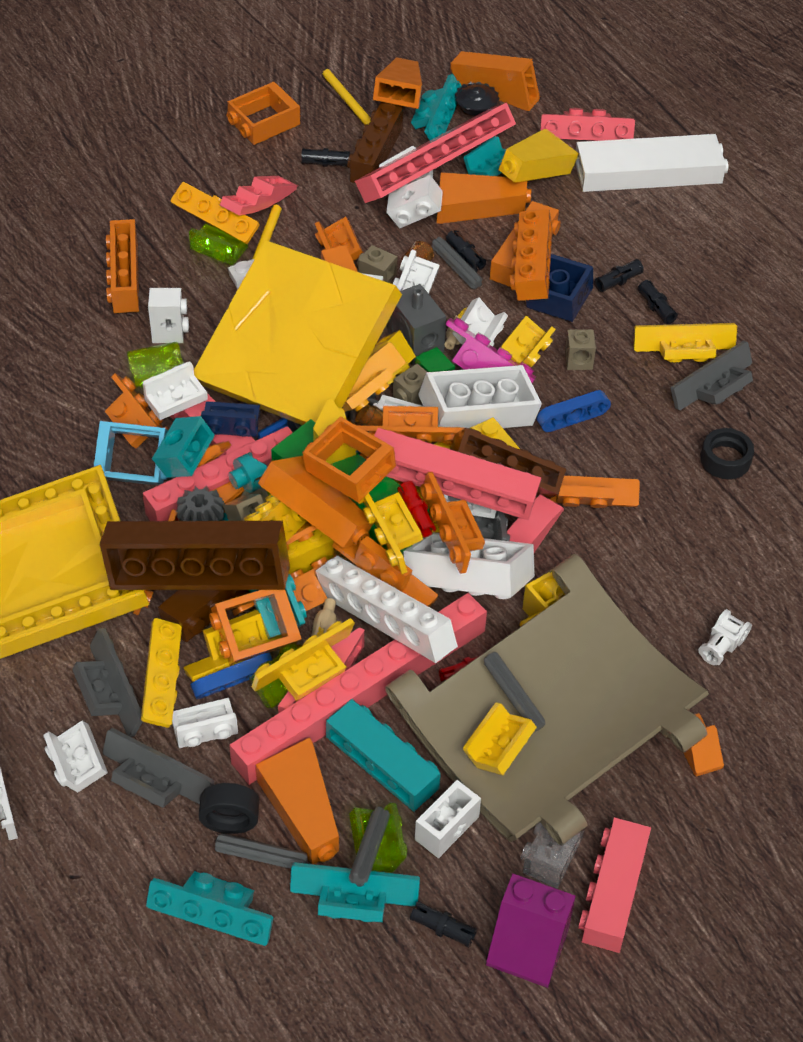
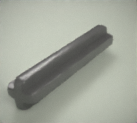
[432,237,483,289]
[484,652,546,732]
[349,807,390,887]
[215,833,308,869]

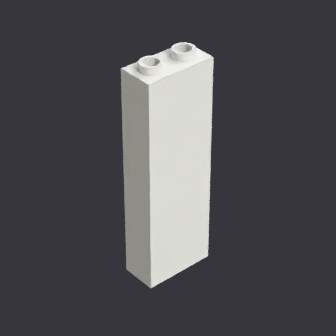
[575,134,728,192]

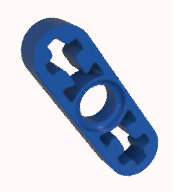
[536,390,611,432]
[190,653,274,699]

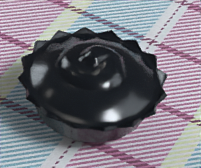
[455,82,500,116]

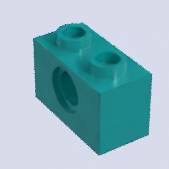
[152,416,215,478]

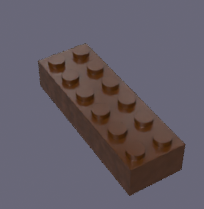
[99,521,290,590]

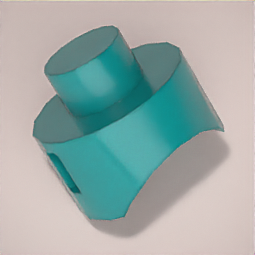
[228,452,267,493]

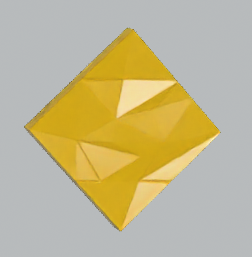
[194,240,402,425]
[0,465,149,659]

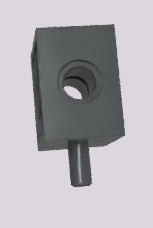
[388,284,446,365]

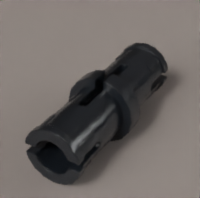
[301,148,350,167]
[445,230,486,272]
[594,259,644,293]
[638,280,678,325]
[410,901,477,948]

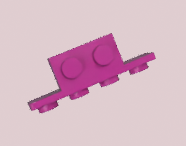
[445,317,536,383]

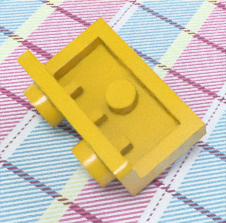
[500,316,556,367]
[463,702,537,775]

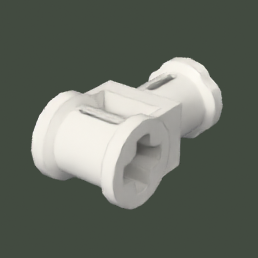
[699,609,752,665]

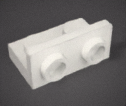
[452,297,508,346]

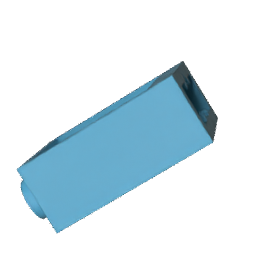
[94,421,168,485]

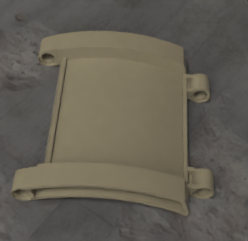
[385,554,709,846]

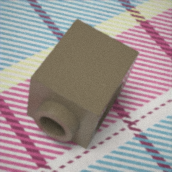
[565,329,596,370]

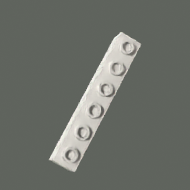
[316,556,458,663]

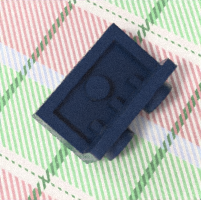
[201,401,260,437]

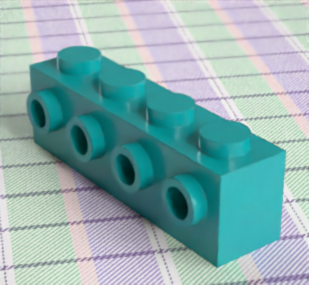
[326,699,441,812]

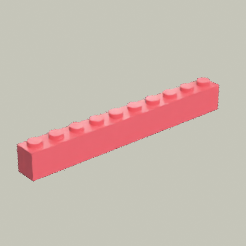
[230,593,487,785]

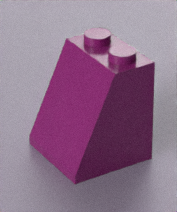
[486,874,576,988]

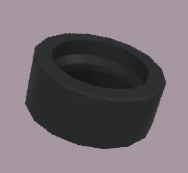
[700,428,754,479]
[198,783,260,834]

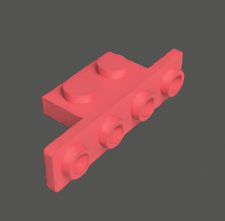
[540,108,635,141]

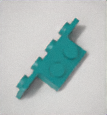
[411,74,462,140]
[290,862,420,923]
[146,871,273,946]

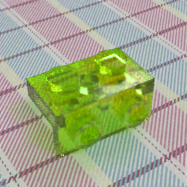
[189,224,248,266]
[127,342,184,387]
[349,802,407,873]

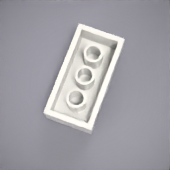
[418,365,542,428]
[404,532,535,599]

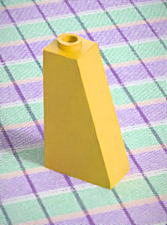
[499,129,579,182]

